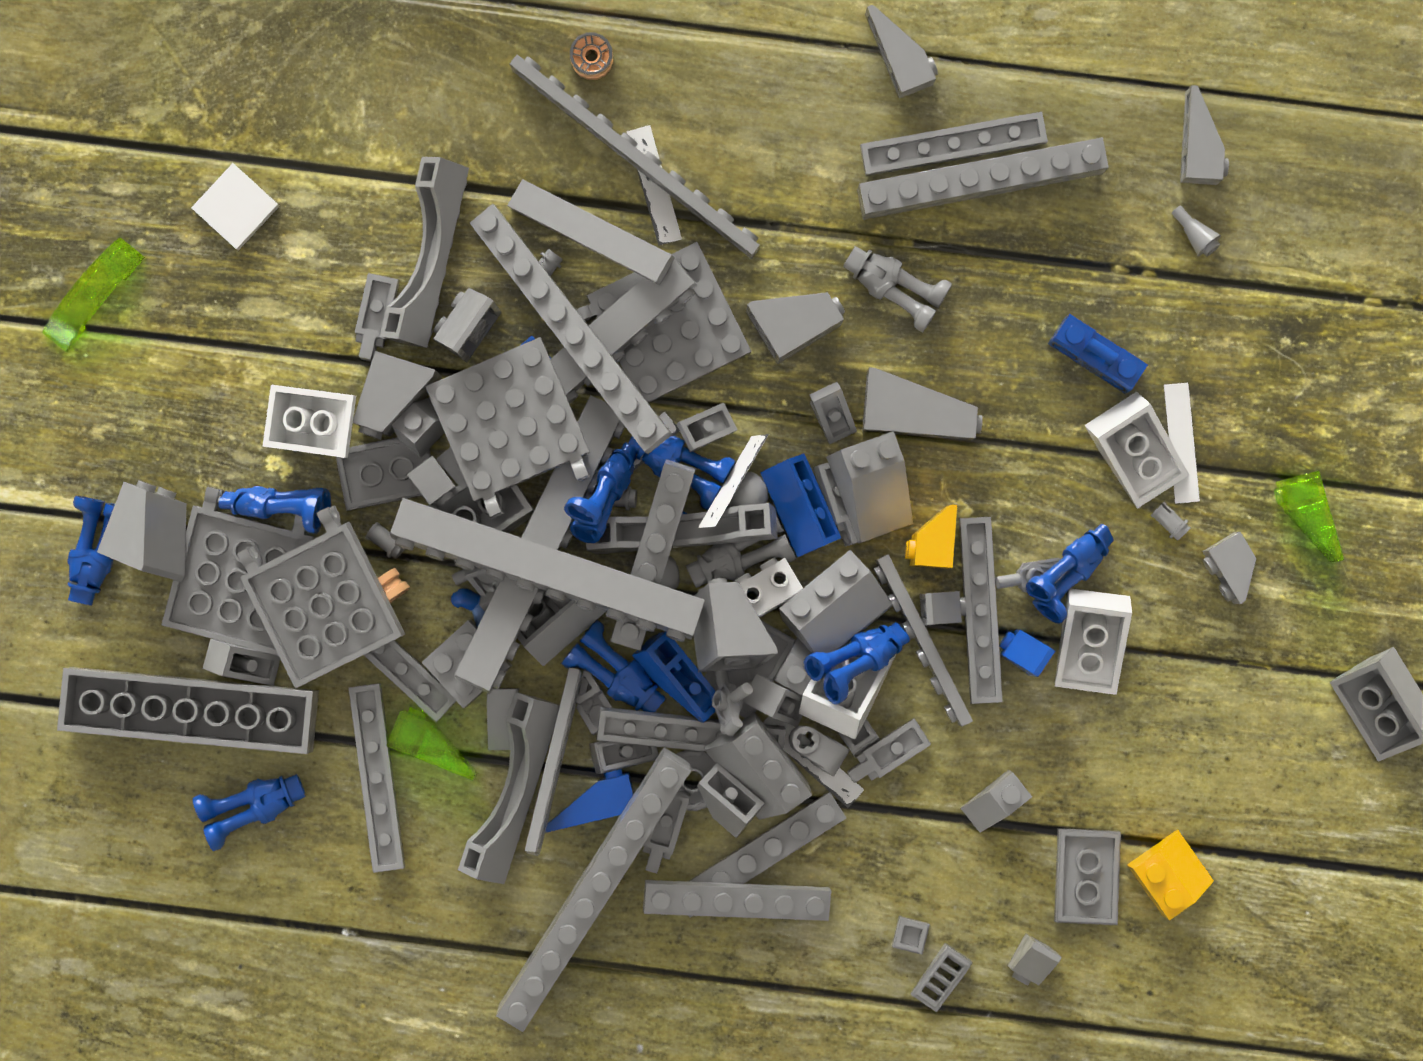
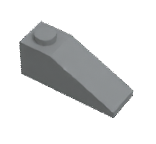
[865,5,938,99]
[1180,85,1229,185]

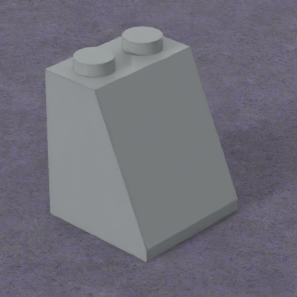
[746,292,845,364]
[353,351,442,440]
[97,480,187,582]
[693,578,778,672]

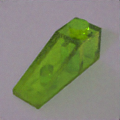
[1274,470,1344,562]
[386,707,478,780]

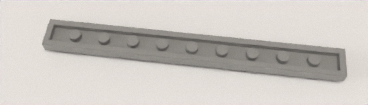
[510,54,760,259]
[470,204,673,454]

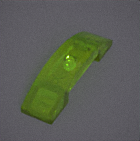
[42,237,145,352]

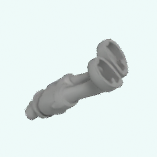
[843,246,952,333]
[686,514,797,588]

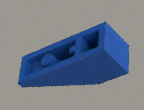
[632,631,716,723]
[545,769,634,833]

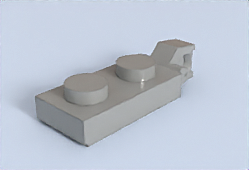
[355,273,400,362]
[813,463,858,547]
[847,718,931,783]
[643,791,691,874]

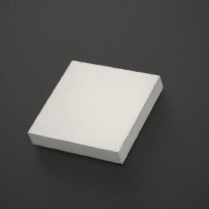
[191,163,280,251]

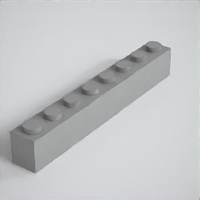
[857,137,1109,220]

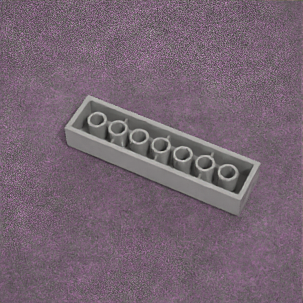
[57,667,319,754]

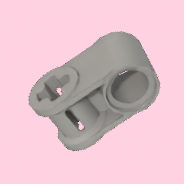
[789,726,850,777]

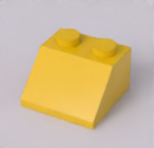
[905,505,957,569]
[1127,830,1214,921]

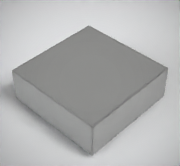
[892,916,930,955]

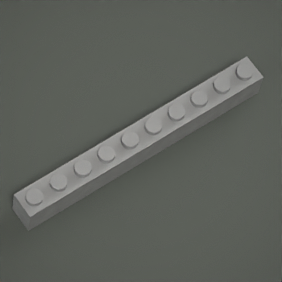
[436,259,697,485]
[455,395,625,694]
[390,498,705,642]
[496,747,691,1032]

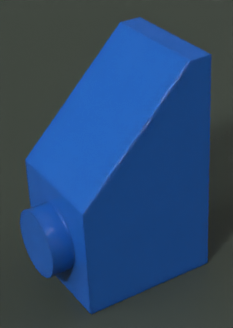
[999,629,1055,677]

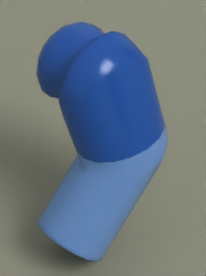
[451,588,485,627]

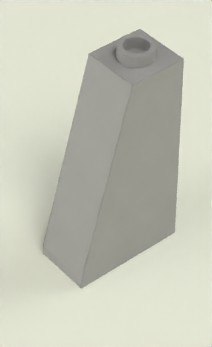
[862,367,982,440]

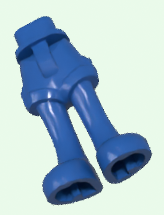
[629,436,736,511]
[564,442,637,543]
[219,486,331,534]
[67,496,115,606]
[1026,524,1114,624]
[561,620,666,712]
[804,623,910,704]
[192,774,306,851]

